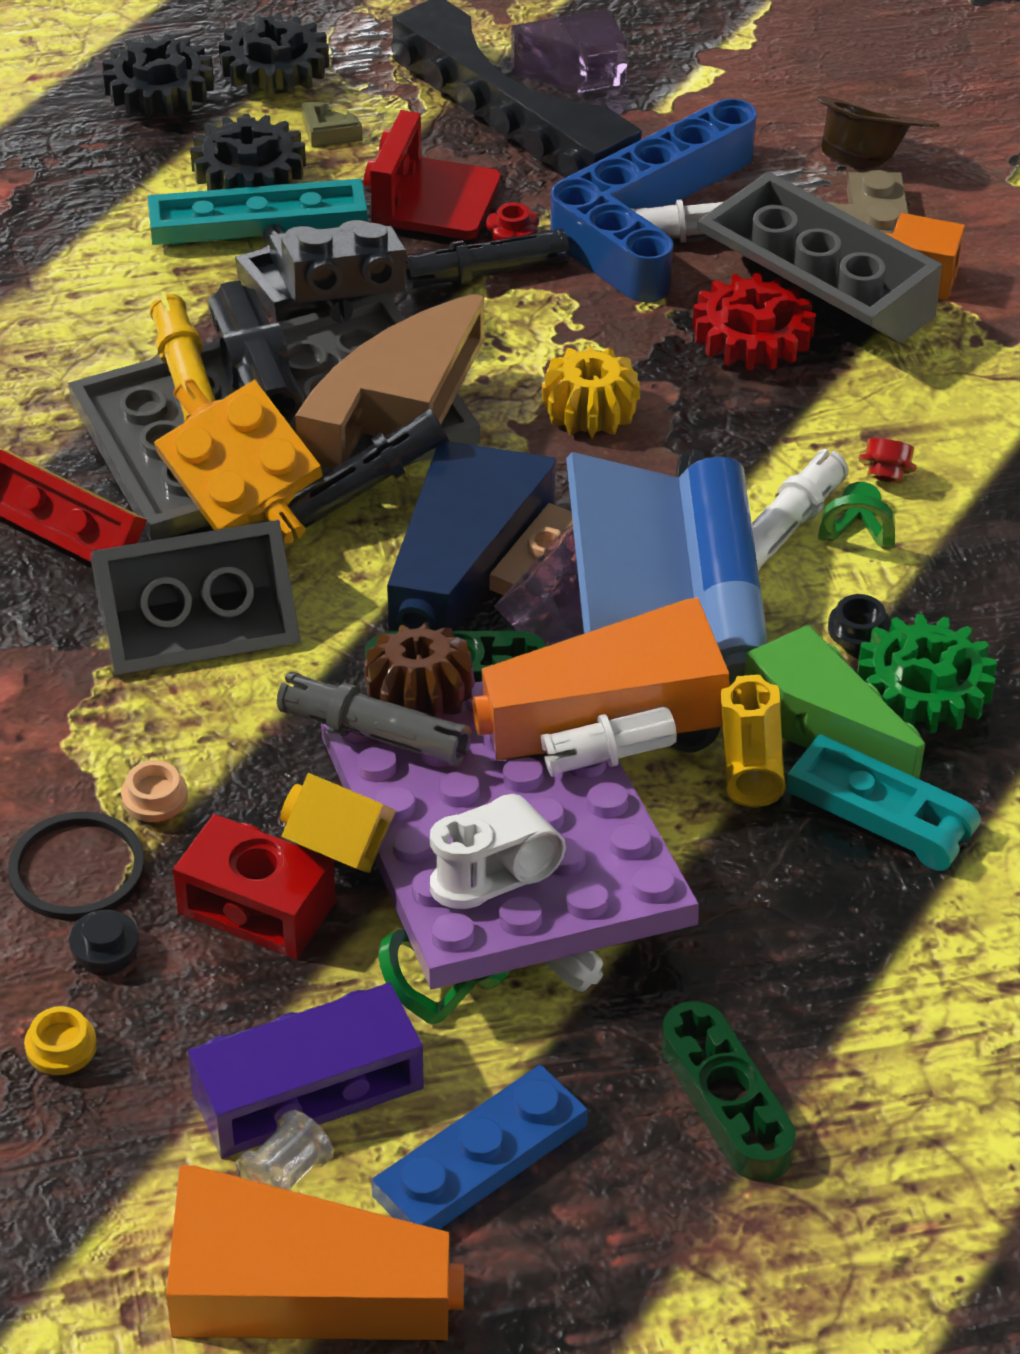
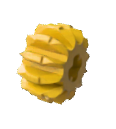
[542,344,640,438]

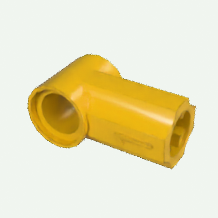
[721,675,786,808]

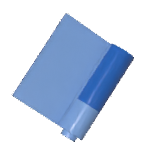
[566,452,768,682]

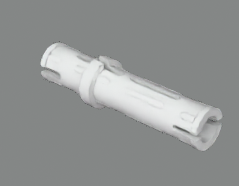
[752,449,849,571]

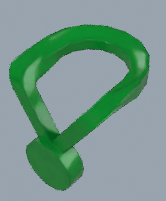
[818,482,896,548]
[378,929,510,1024]

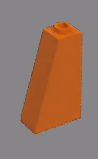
[472,597,729,761]
[166,1165,464,1341]

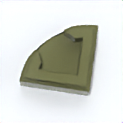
[302,102,363,147]

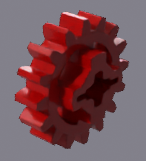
[692,273,816,370]

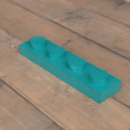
[147,178,368,245]

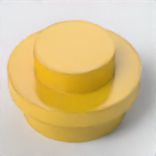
[24,1006,97,1075]

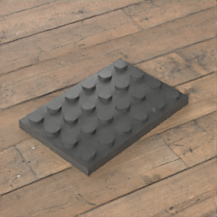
[68,293,480,541]

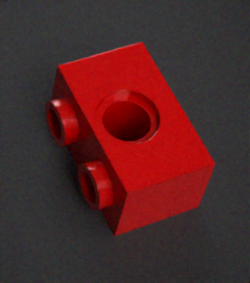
[173,814,336,960]

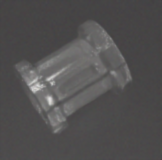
[235,1109,333,1191]

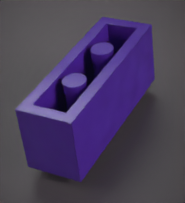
[187,982,424,1159]

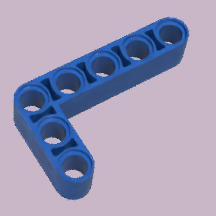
[550,99,757,303]

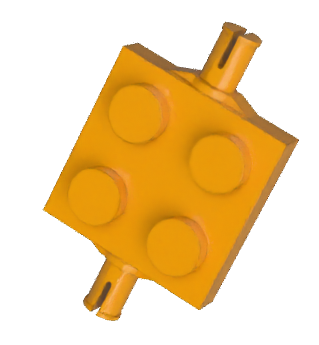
[154,379,323,544]

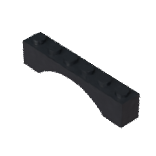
[391,0,642,178]

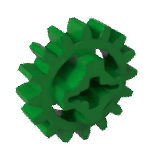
[857,614,997,733]

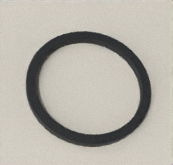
[8,811,145,920]

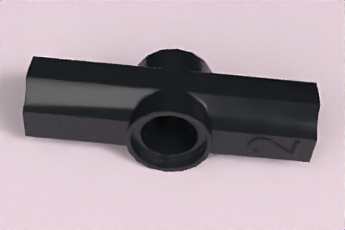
[208,280,302,423]

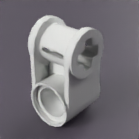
[430,794,566,909]

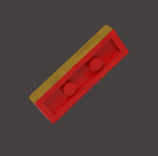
[0,448,147,562]

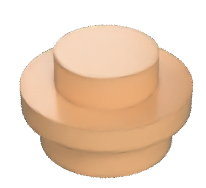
[121,760,188,822]

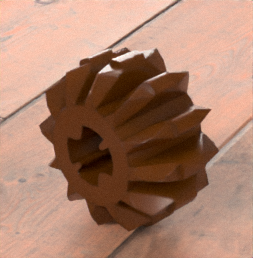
[364,623,475,718]

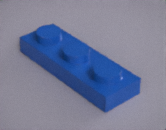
[371,1064,588,1229]

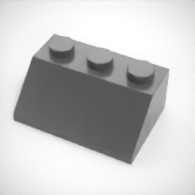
[90,520,301,675]

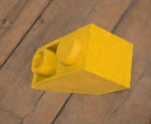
[280,773,396,873]

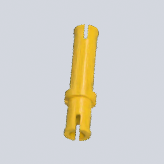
[149,294,216,423]

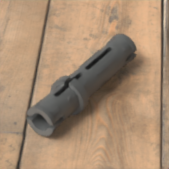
[277,672,472,767]

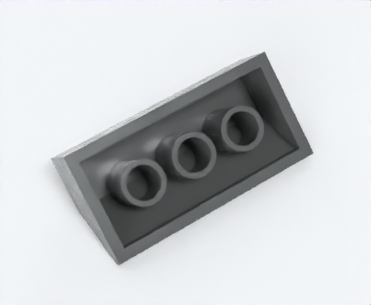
[697,171,942,343]

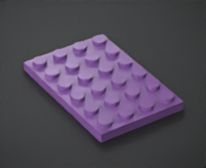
[321,682,699,990]

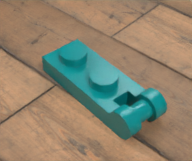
[786,734,981,871]

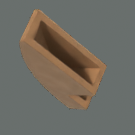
[295,294,484,469]

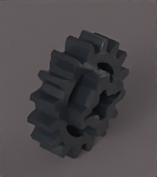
[219,14,330,96]
[102,34,214,118]
[190,114,306,190]

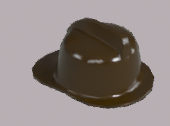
[817,96,940,168]

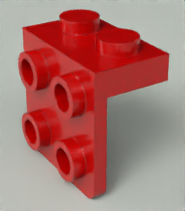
[364,110,501,240]

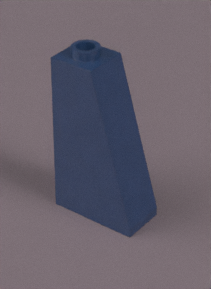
[387,441,556,631]

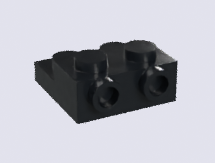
[269,220,406,304]

